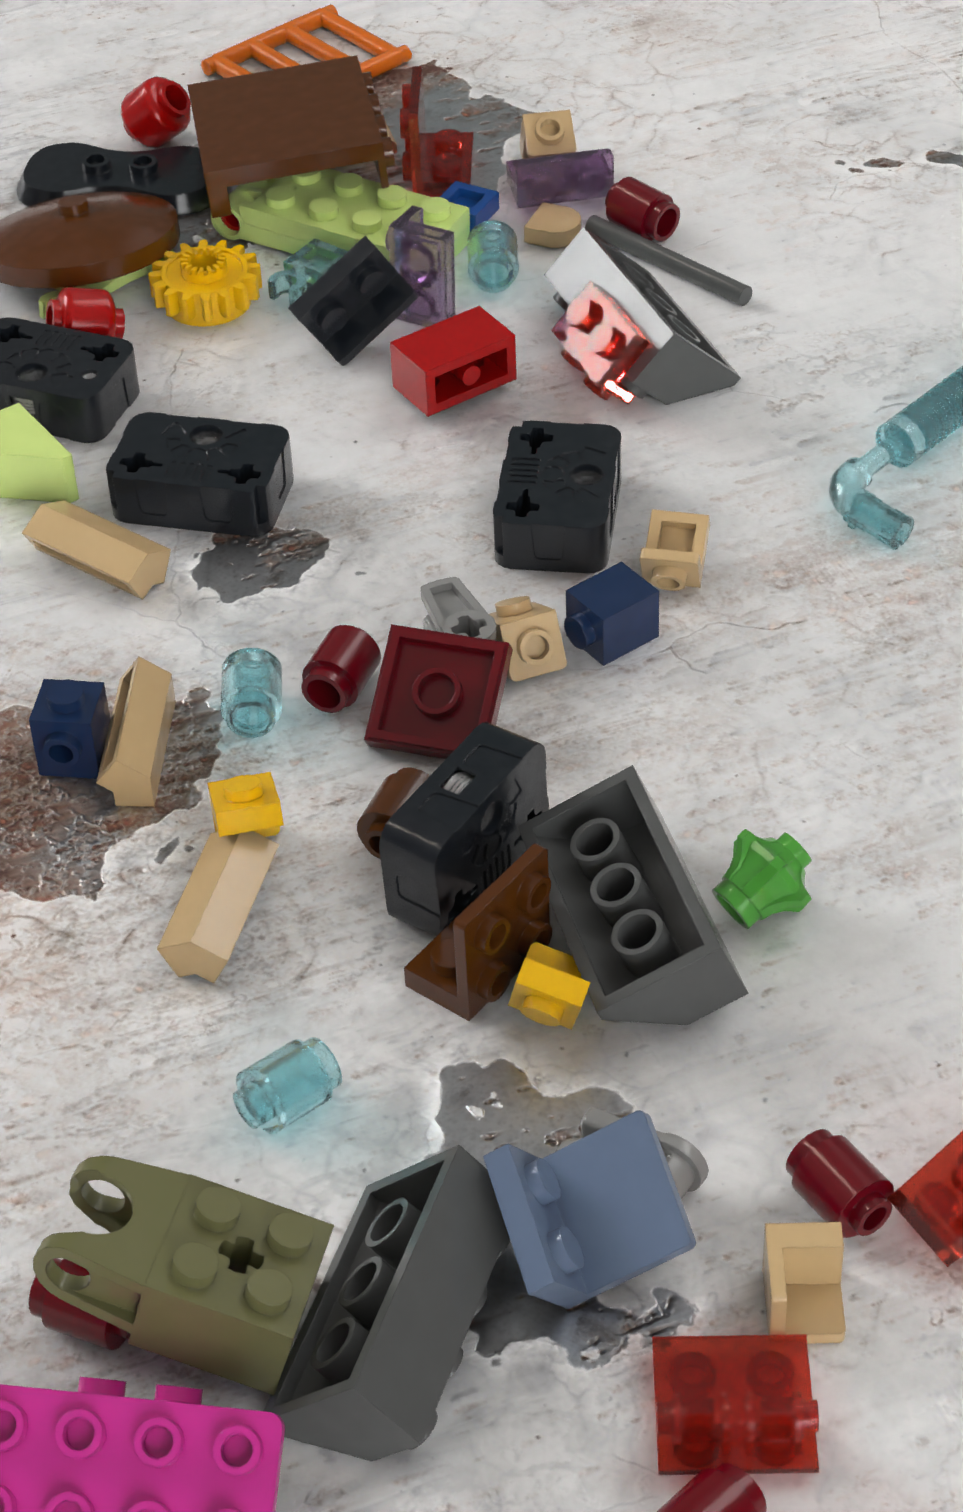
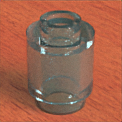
[467,220,519,293]
[220,648,282,738]
[233,1037,342,1134]

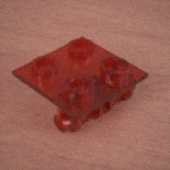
[652,1334,819,1475]

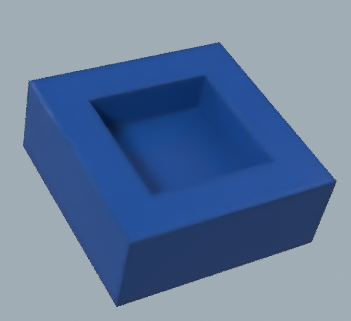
[440,181,499,233]

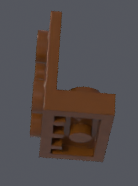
[404,843,553,1021]

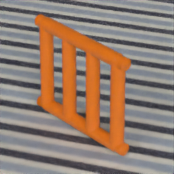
[201,4,412,78]

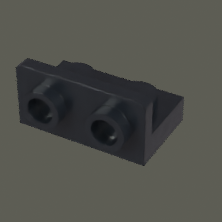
[288,236,418,366]

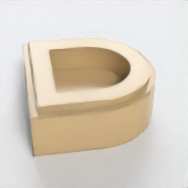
[524,202,581,248]

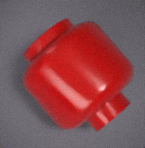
[121,76,191,148]
[46,287,125,339]

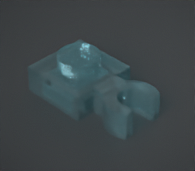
[268,239,348,305]

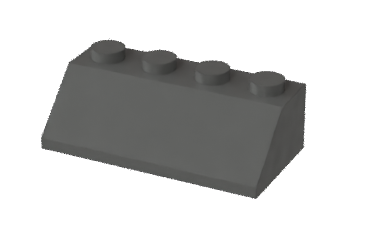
[544,227,741,405]
[517,765,749,1025]
[263,1145,510,1461]

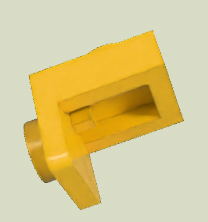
[207,772,284,837]
[508,942,591,1030]

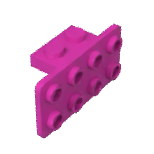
[0,1377,285,1512]

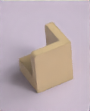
[762,1222,846,1344]

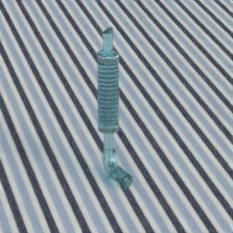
[829,366,963,550]

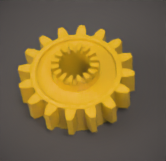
[148,239,262,327]

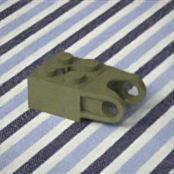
[33,1155,334,1395]

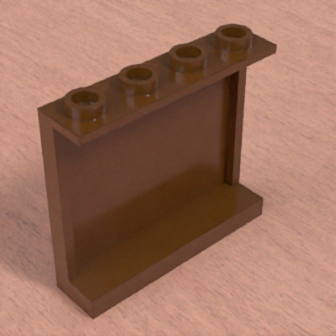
[187,55,395,218]

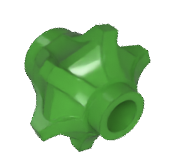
[712,829,812,929]

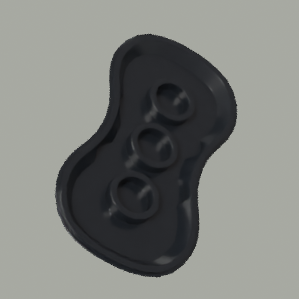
[17,143,210,216]

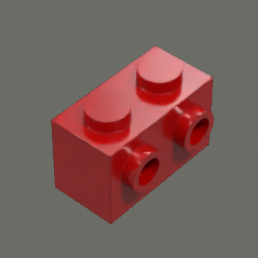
[390,306,517,417]

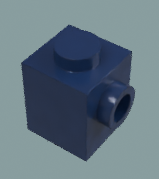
[564,562,659,666]
[29,679,111,779]

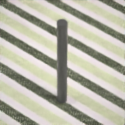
[585,215,752,306]

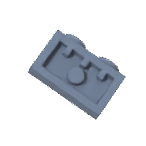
[483,1110,696,1309]

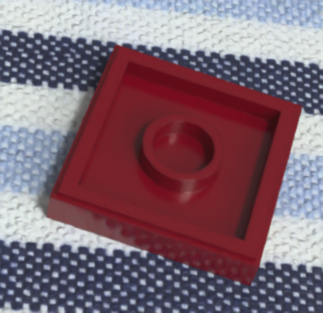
[364,624,513,759]

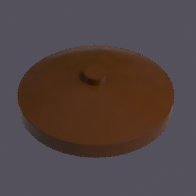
[0,192,181,289]

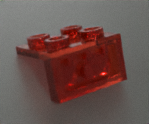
[400,66,474,197]

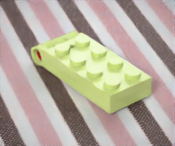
[211,169,470,292]

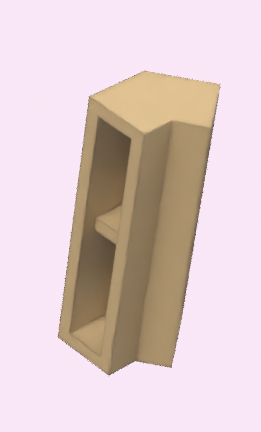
[22,500,171,600]
[96,656,176,807]
[157,831,279,983]

